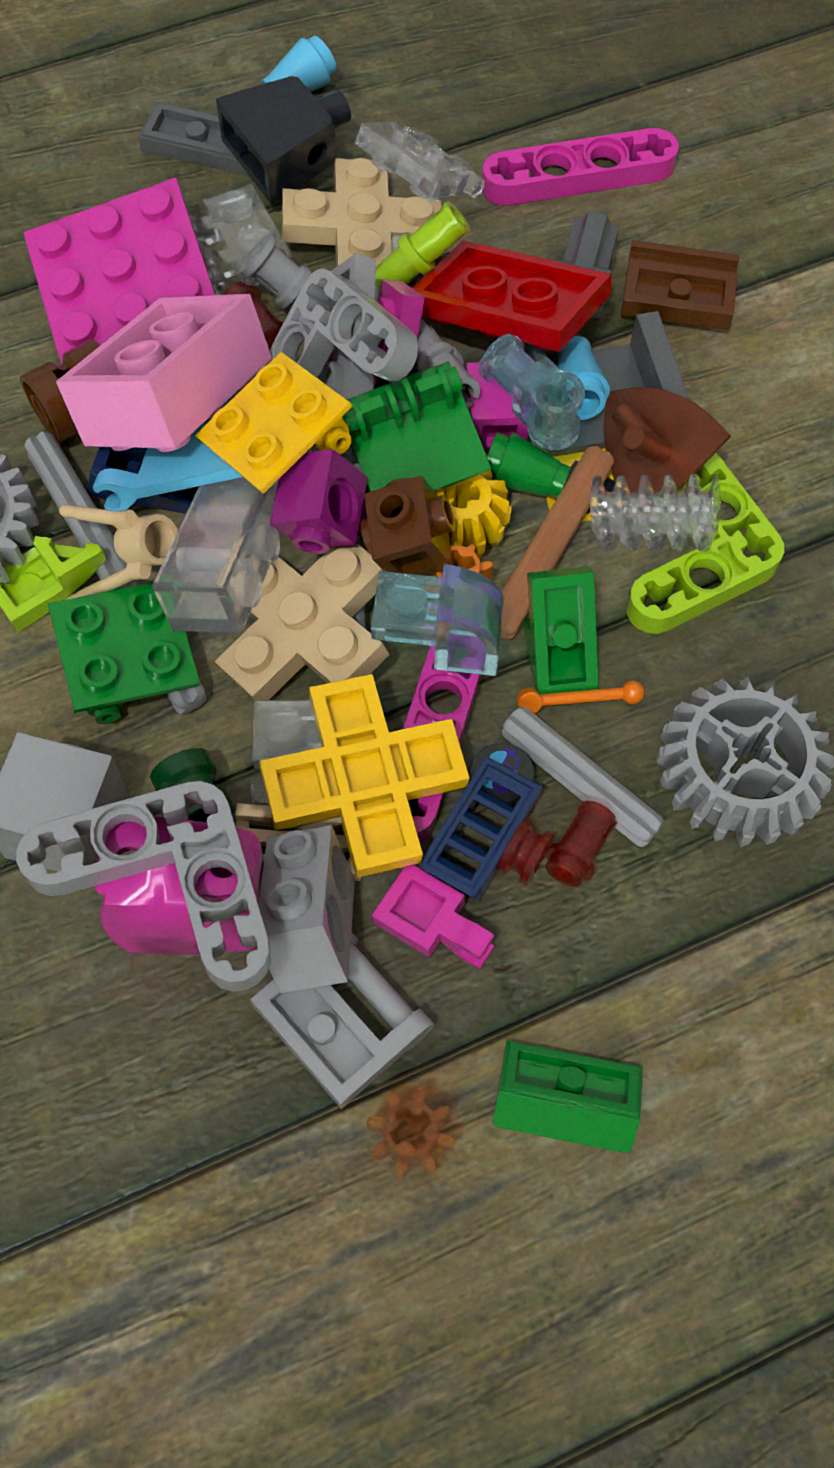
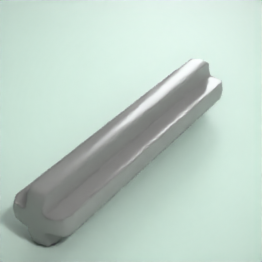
[502,707,664,847]

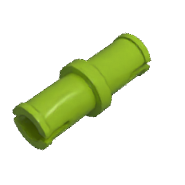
[375,201,471,297]

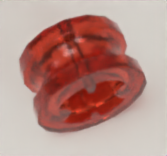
[497,819,555,886]

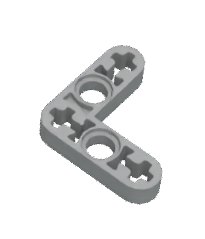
[265,268,418,382]
[16,781,271,992]

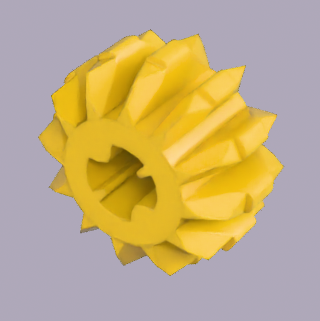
[435,471,512,560]

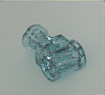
[478,334,585,451]

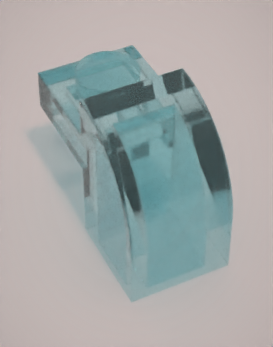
[371,564,504,676]

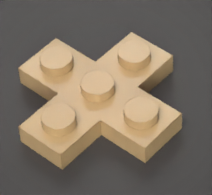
[282,158,442,267]
[214,543,391,707]

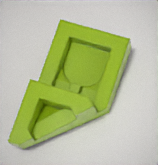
[0,536,107,633]

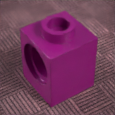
[270,449,368,554]

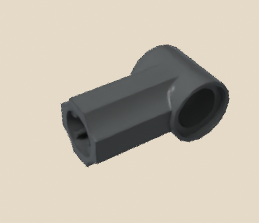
[557,211,619,320]

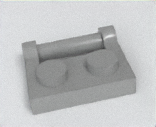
[250,932,435,1109]

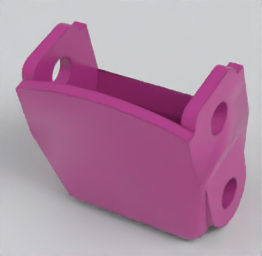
[94,817,264,955]

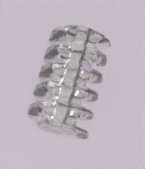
[590,474,721,552]

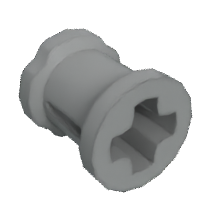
[238,233,312,309]

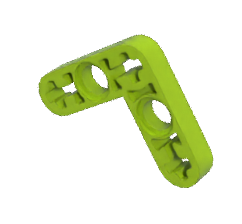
[626,452,784,634]

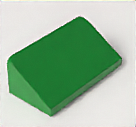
[493,1040,642,1153]

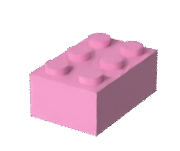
[56,294,272,452]

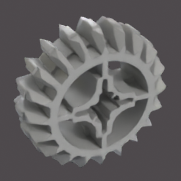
[657,676,834,847]

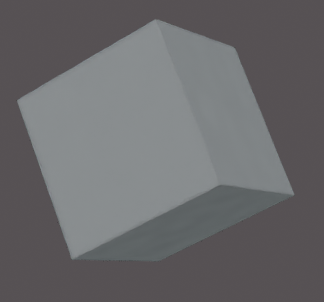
[0,732,130,872]

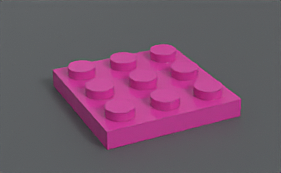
[23,177,216,365]

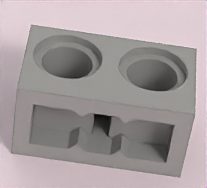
[258,825,355,993]

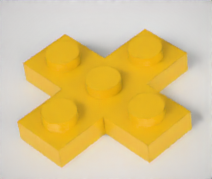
[260,674,470,878]

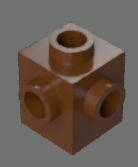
[361,475,455,584]

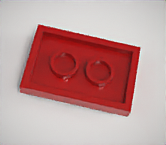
[413,240,612,352]

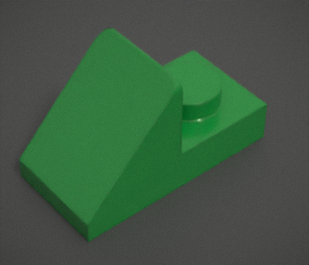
[523,566,599,694]

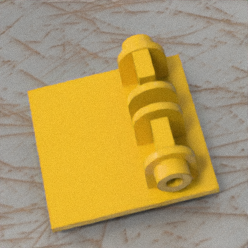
[195,352,353,494]

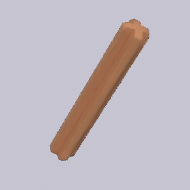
[486,446,614,640]

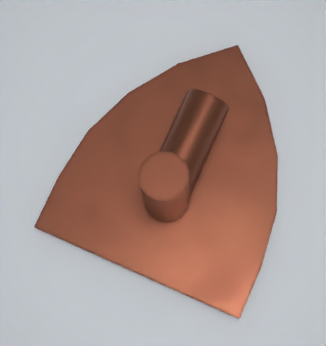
[603,387,731,523]

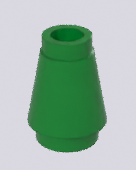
[487,431,570,499]

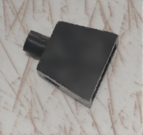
[216,76,351,204]

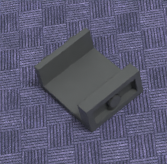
[517,311,690,457]

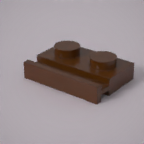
[621,240,740,330]

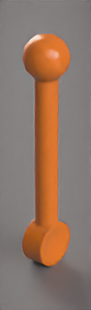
[516,680,645,714]

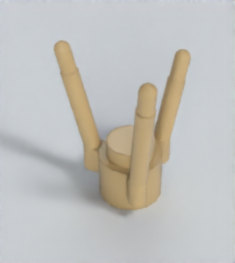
[59,505,180,600]

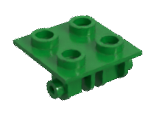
[342,361,491,492]
[48,579,200,724]

